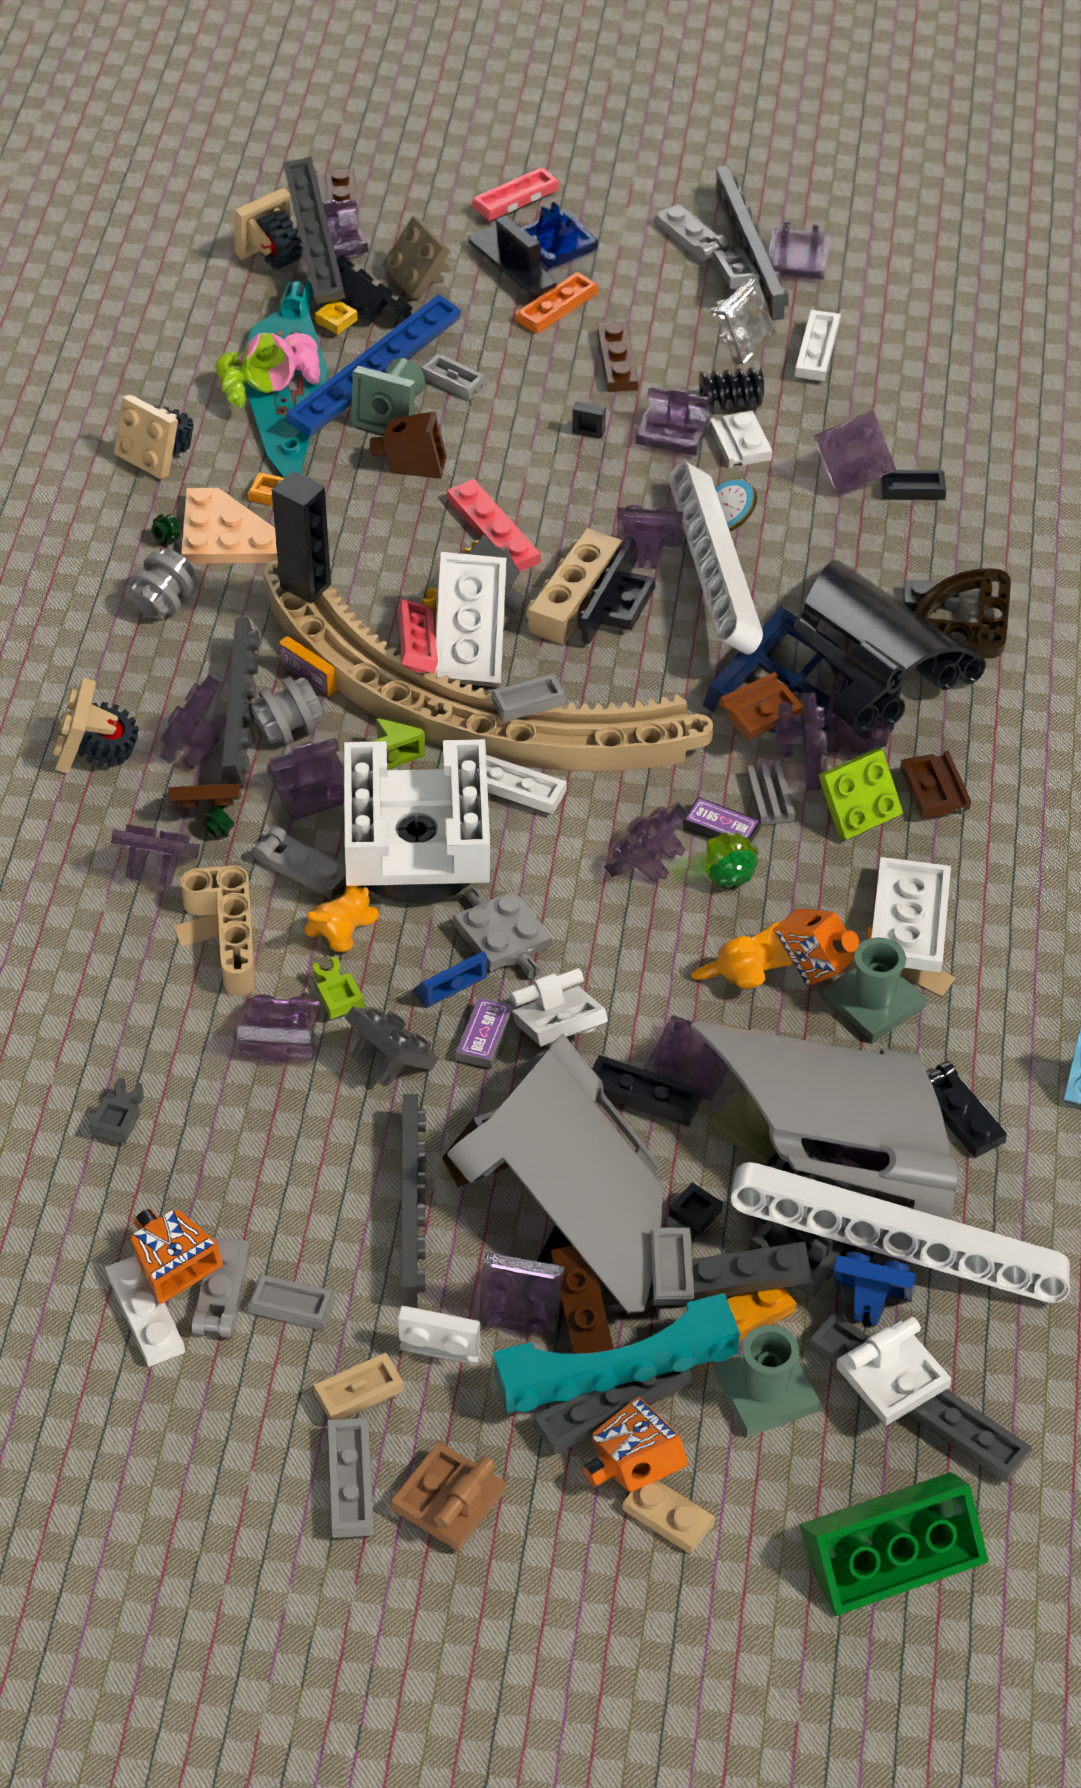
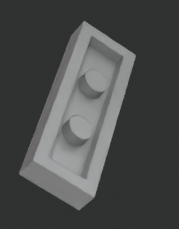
[328,1418,374,1538]

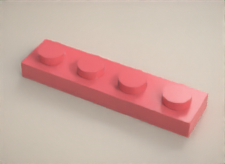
[447,479,541,572]
[397,598,438,674]

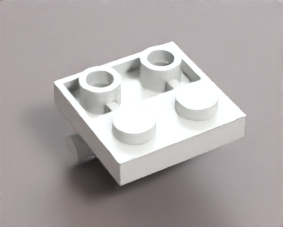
[511,968,608,1047]
[836,1317,952,1426]

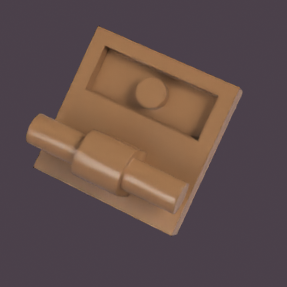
[391,1442,506,1552]

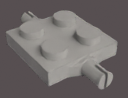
[453,887,552,978]

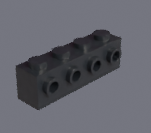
[272,471,331,603]

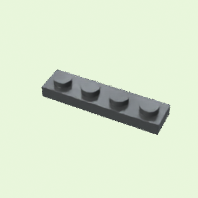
[533,1369,693,1455]

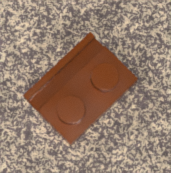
[718,672,803,740]

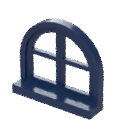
[703,607,853,736]

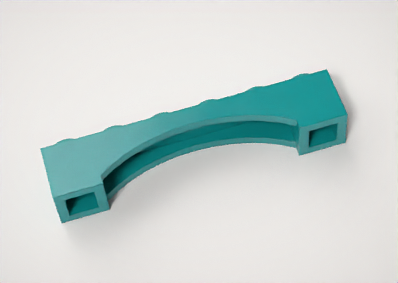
[493,1293,740,1414]

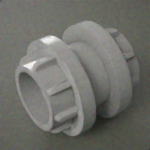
[128,549,196,619]
[251,676,324,745]

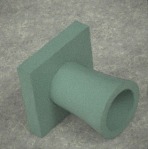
[351,358,425,434]
[822,937,927,1043]
[713,1325,821,1438]

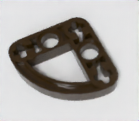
[915,568,1011,658]

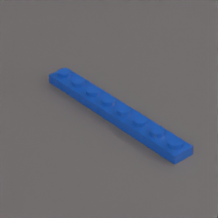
[285,294,462,438]

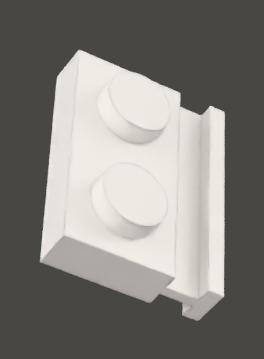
[709,410,772,468]
[398,1306,481,1365]

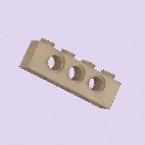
[526,528,622,646]

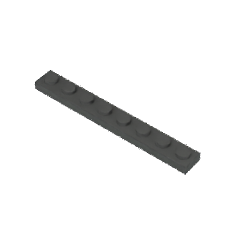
[716,165,789,321]

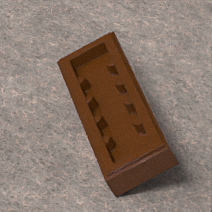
[551,1245,614,1354]

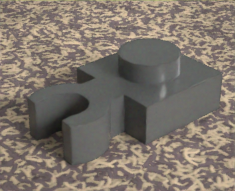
[903,579,960,613]
[89,1078,144,1144]

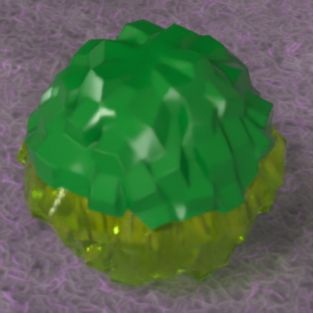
[705,832,759,888]

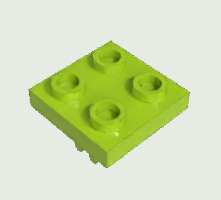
[818,748,903,840]

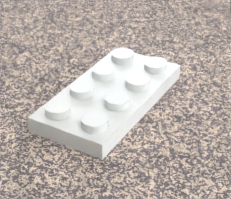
[435,552,506,687]
[871,857,951,972]

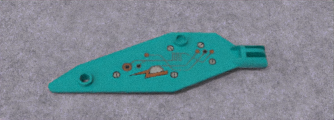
[240,281,329,478]

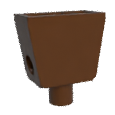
[369,412,447,478]

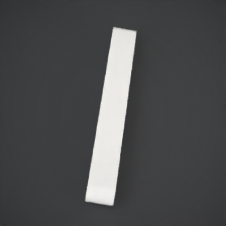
[669,461,763,655]
[731,1162,1070,1303]

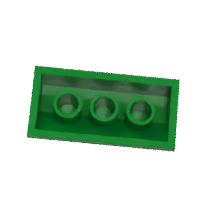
[799,1472,989,1616]

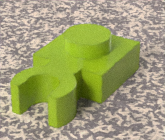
[313,956,365,1019]

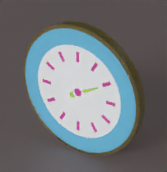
[715,478,757,532]

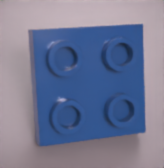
[834,1252,916,1326]

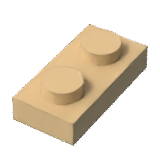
[314,1352,404,1420]
[623,1480,715,1555]

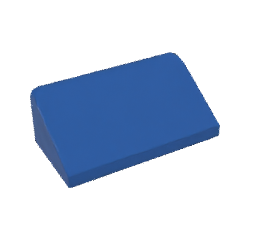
[413,951,487,1008]

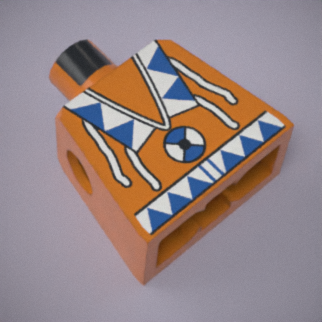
[773,909,859,986]
[130,1209,223,1305]
[582,1397,689,1492]

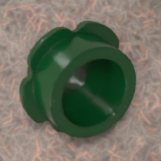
[151,514,181,545]
[203,806,235,838]

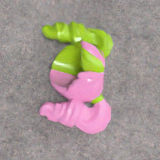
[215,332,320,409]

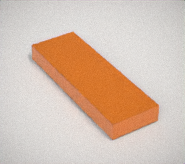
[515,272,599,335]

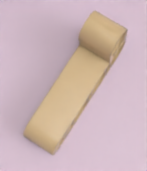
[180,866,256,996]

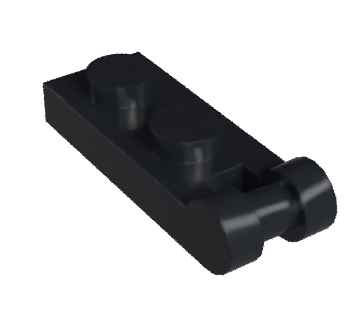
[926,1061,1007,1158]

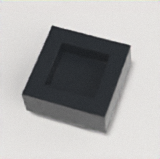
[572,401,606,439]
[668,1182,723,1236]

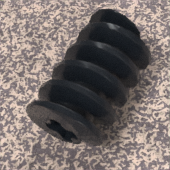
[698,367,764,410]

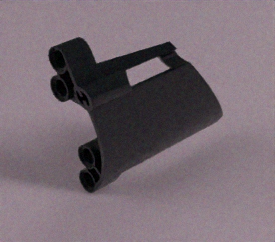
[793,559,986,733]

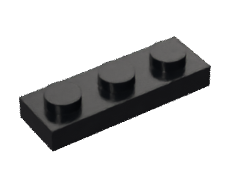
[592,1055,703,1127]

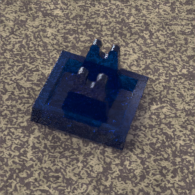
[521,201,598,269]

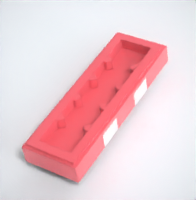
[472,167,559,221]

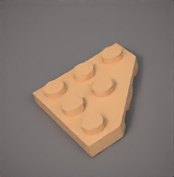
[181,488,278,564]

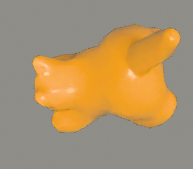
[304,886,380,953]
[691,921,793,989]

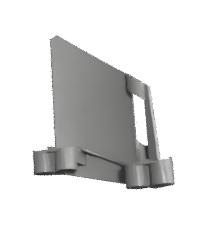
[691,1021,958,1220]
[447,1033,662,1314]

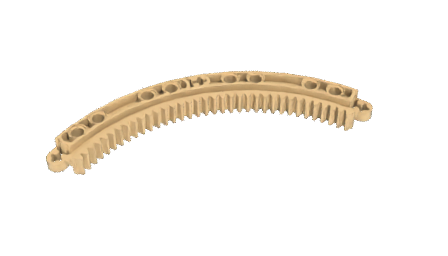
[263,560,713,771]

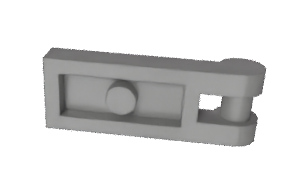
[655,204,729,262]
[712,248,760,291]
[251,826,346,899]
[192,1237,251,1338]

